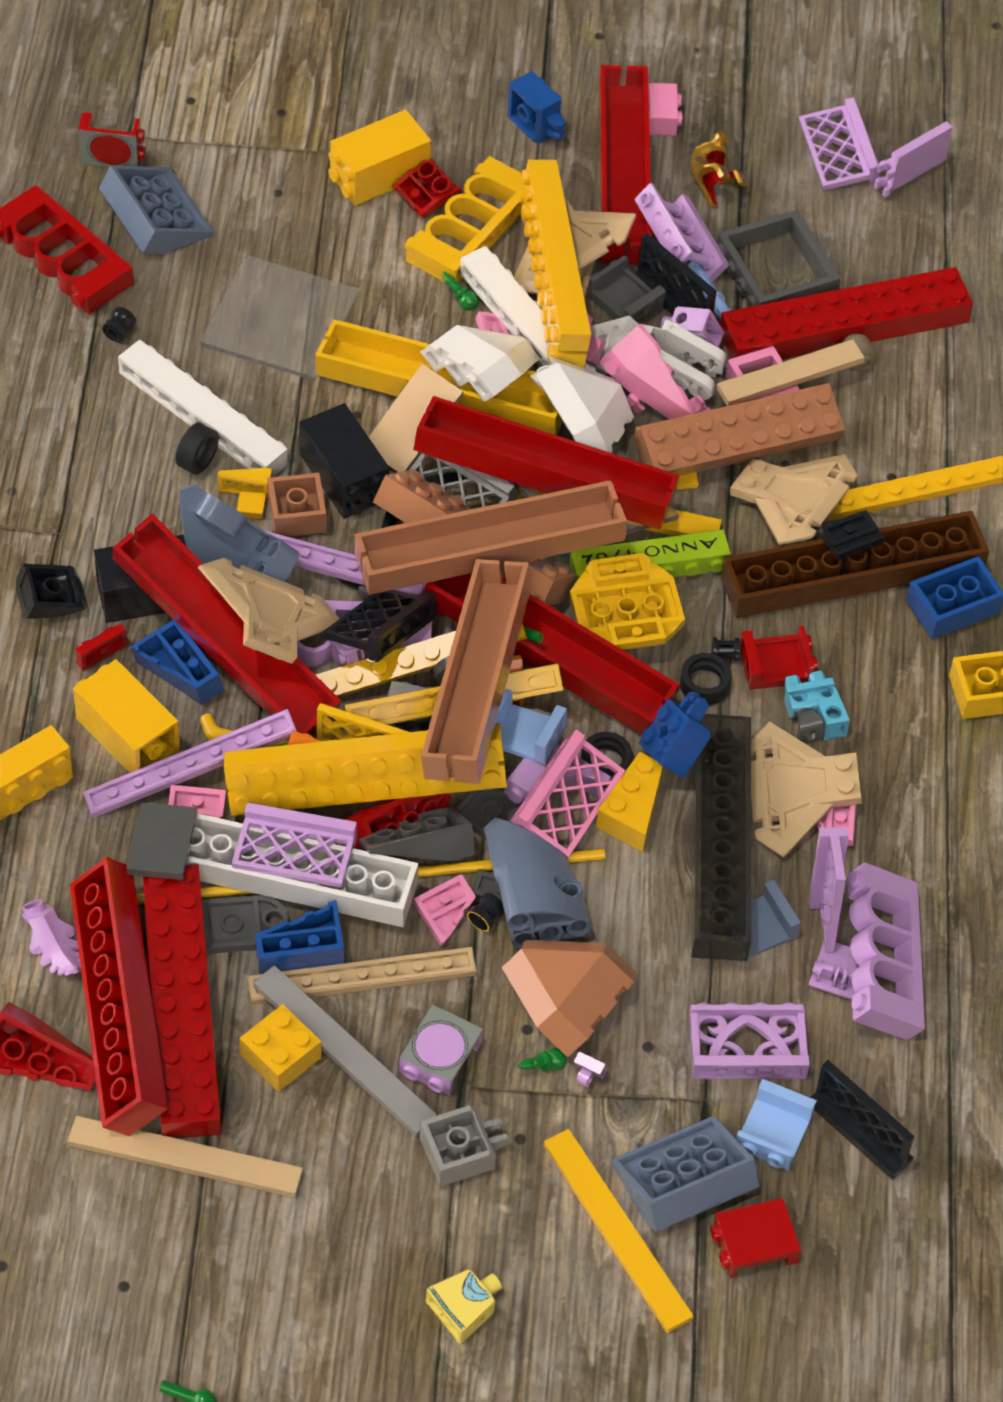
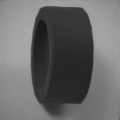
[175,422,219,475]
[680,653,732,705]
[581,731,633,781]

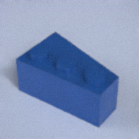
[131,620,224,704]
[255,900,344,974]

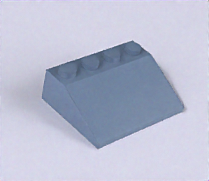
[99,166,214,254]
[611,1116,759,1232]

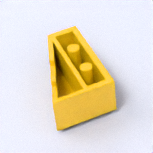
[596,752,663,852]

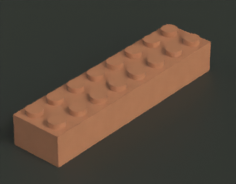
[633,383,845,476]
[373,470,576,606]

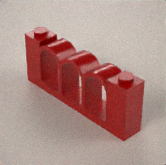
[0,185,134,314]

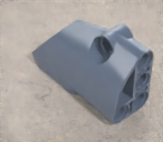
[179,484,299,582]
[484,817,591,949]

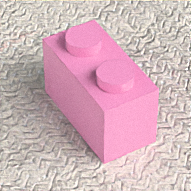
[648,83,682,135]

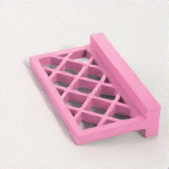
[510,729,625,858]

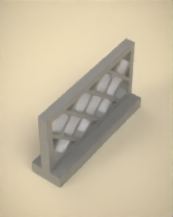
[410,453,518,507]

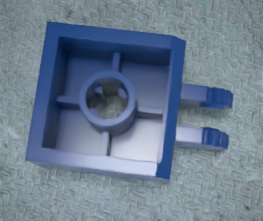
[507,71,566,143]
[639,691,711,778]

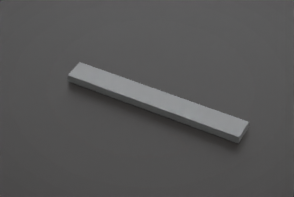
[253,965,437,1137]

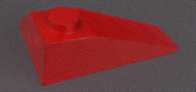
[344,793,451,859]
[0,1002,96,1091]

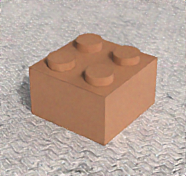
[267,473,327,537]

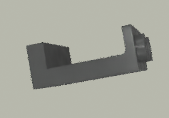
[587,256,667,324]

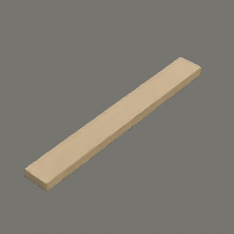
[247,947,477,1005]
[67,1116,303,1198]

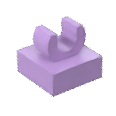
[574,1052,608,1088]

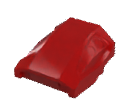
[392,158,463,219]

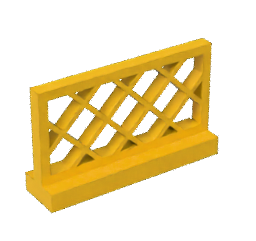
[317,703,408,741]

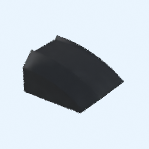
[15,563,88,619]

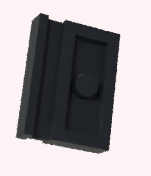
[819,510,885,561]

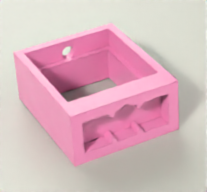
[726,346,800,402]

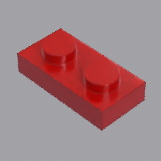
[75,623,127,671]

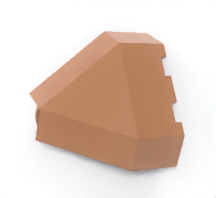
[502,940,637,1057]

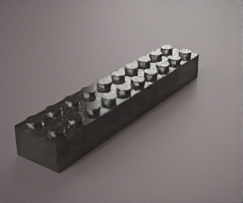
[691,714,751,961]

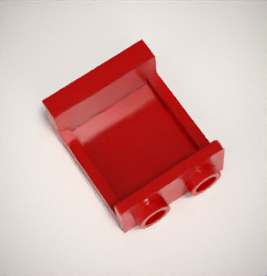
[740,626,818,690]
[710,1198,801,1278]

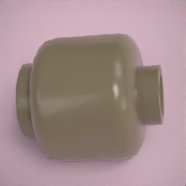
[842,334,877,371]

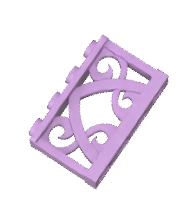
[689,1003,810,1079]

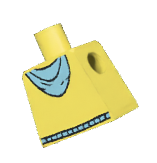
[426,1270,502,1344]

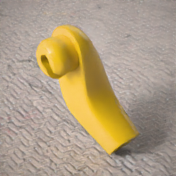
[200,713,233,741]

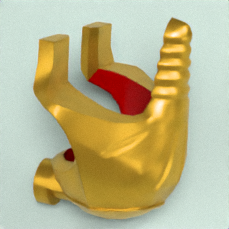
[690,131,748,208]

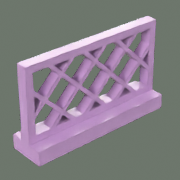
[799,97,880,191]
[231,803,357,888]
[808,827,849,952]

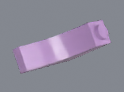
[504,744,611,803]

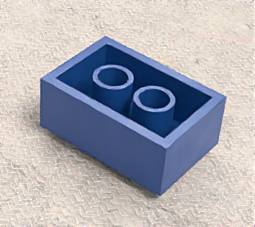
[906,556,1003,639]

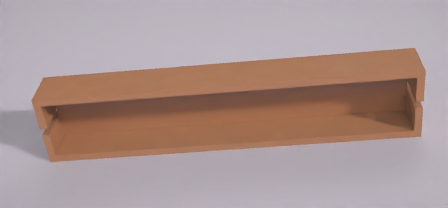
[354,480,627,595]
[421,559,532,784]

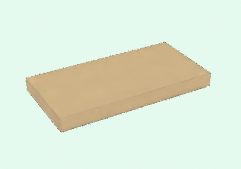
[369,364,464,472]

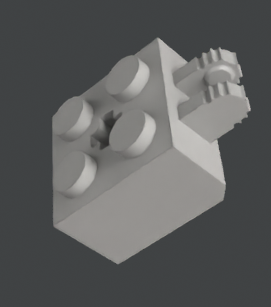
[419,1105,511,1187]

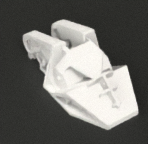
[588,316,726,400]

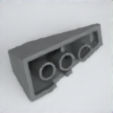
[359,806,475,861]

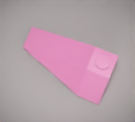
[599,324,696,419]

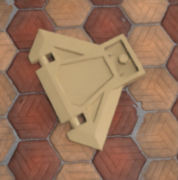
[514,196,636,295]
[730,454,857,545]
[198,558,340,664]
[746,721,862,858]

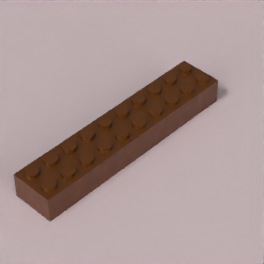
[721,511,989,618]

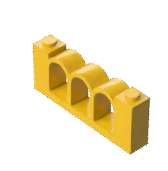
[405,156,523,283]

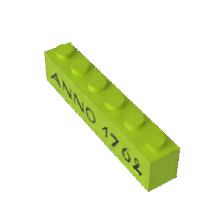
[569,529,731,584]

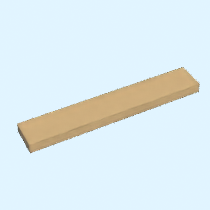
[717,339,865,406]

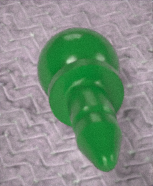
[442,272,479,310]
[518,1048,567,1072]

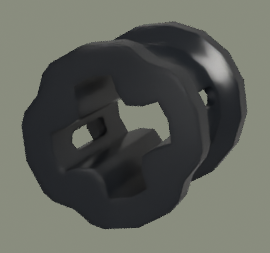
[711,637,740,662]

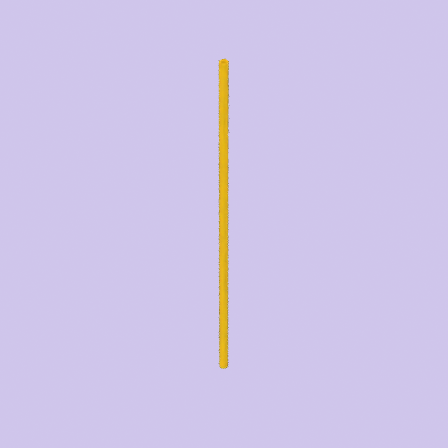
[136,849,605,905]

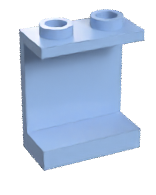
[496,689,567,765]
[736,1079,817,1170]

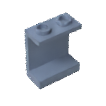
[712,880,801,961]

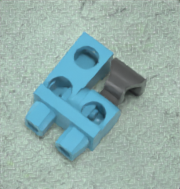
[784,670,850,742]

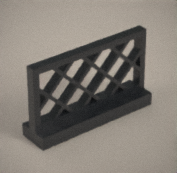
[634,233,718,321]
[323,590,437,662]
[810,1060,915,1180]

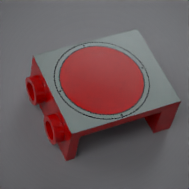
[78,112,146,167]

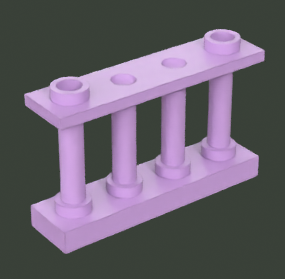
[635,183,729,282]

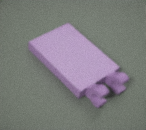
[874,121,953,197]

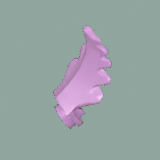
[22,899,81,976]

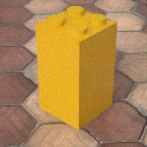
[329,110,431,206]
[73,659,180,773]

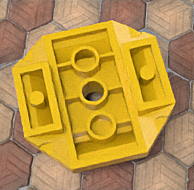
[570,553,685,650]

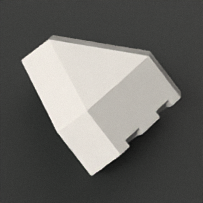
[420,325,540,402]
[530,356,634,453]

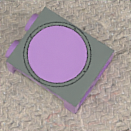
[399,1004,483,1096]

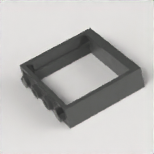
[717,209,841,307]

